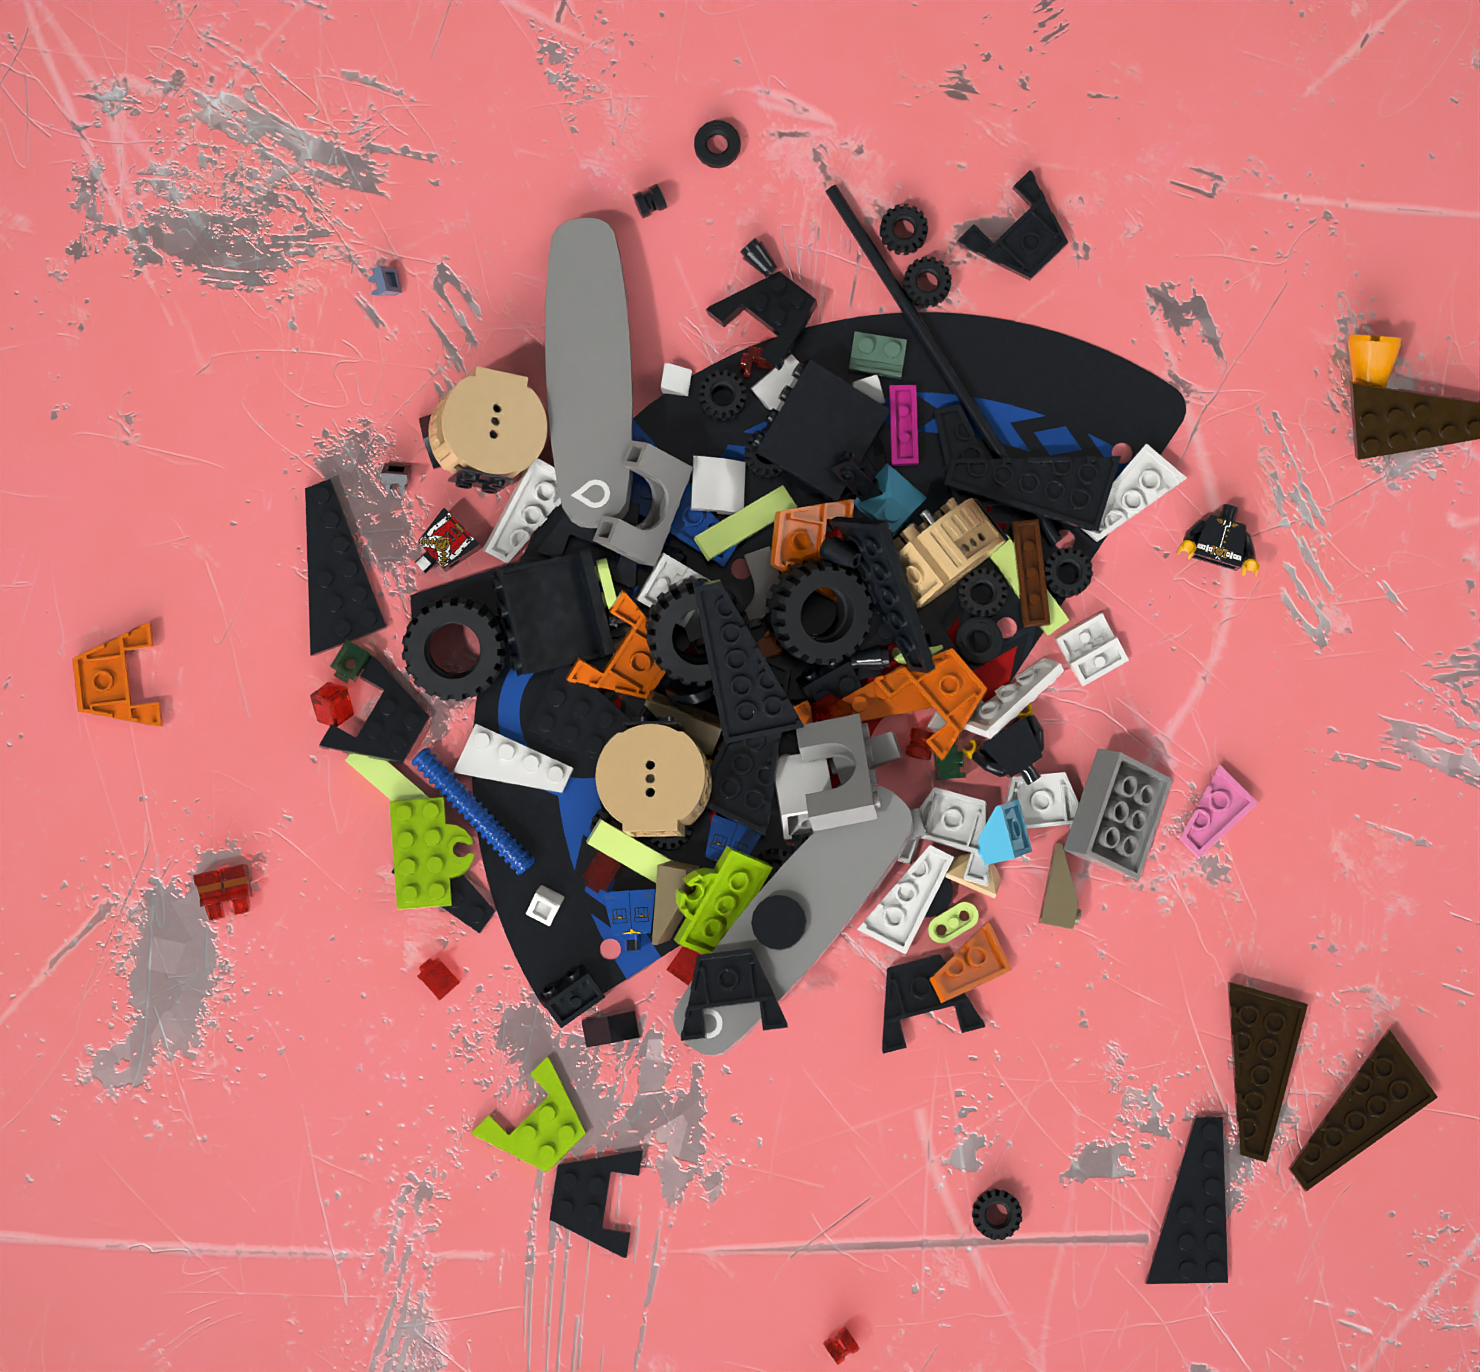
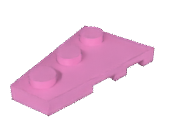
[1180,764,1258,859]

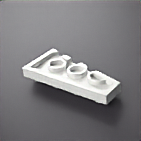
[1082,444,1187,542]
[483,458,561,563]
[964,658,1064,739]
[453,724,574,793]
[857,845,954,954]

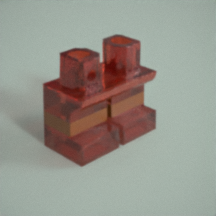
[193,864,253,921]

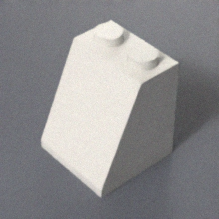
[775,754,832,840]

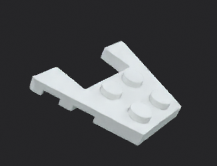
[1005,772,1079,858]
[897,787,989,887]

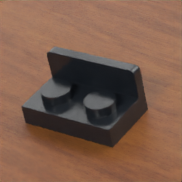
[538,964,605,1028]

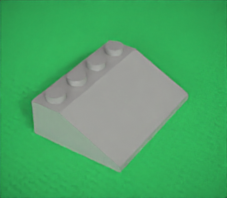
[1063,748,1173,880]

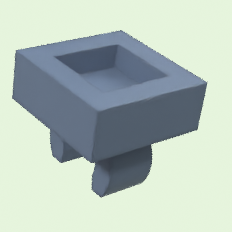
[368,266,402,296]

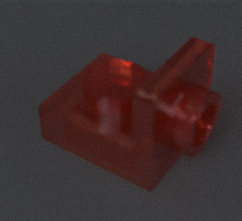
[740,346,773,377]
[417,958,461,1001]

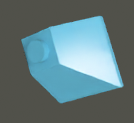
[854,463,927,537]
[977,799,1032,865]

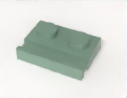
[849,332,907,379]

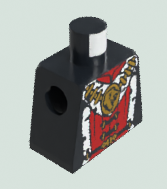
[415,508,481,574]

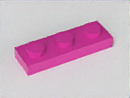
[889,385,919,466]

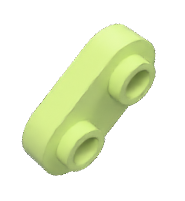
[594,558,616,612]
[928,902,978,943]

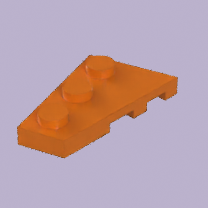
[841,664,933,722]
[929,921,1012,1003]

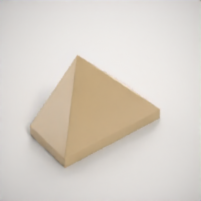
[945,853,1002,899]

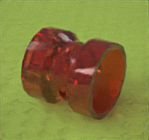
[904,728,935,761]
[823,1327,860,1365]

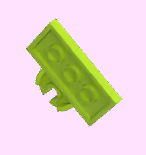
[389,797,475,910]
[674,846,773,954]

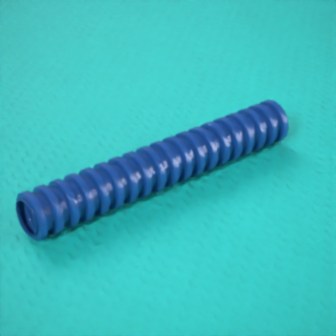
[411,747,535,875]

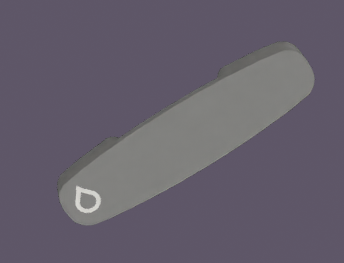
[545,218,633,528]
[673,786,914,1057]

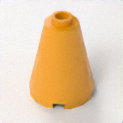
[1348,334,1402,388]

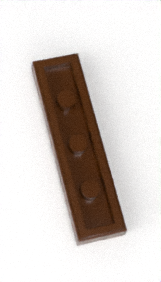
[1011,519,1051,628]

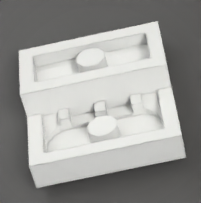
[751,354,799,410]
[691,456,745,515]
[636,553,710,628]
[1054,612,1129,686]

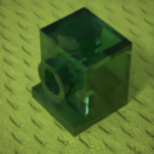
[330,639,372,684]
[933,741,966,780]

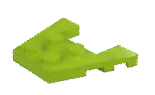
[471,1057,586,1172]

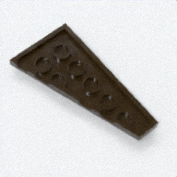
[1350,381,1480,460]
[1228,982,1308,1162]
[1288,1030,1438,1192]

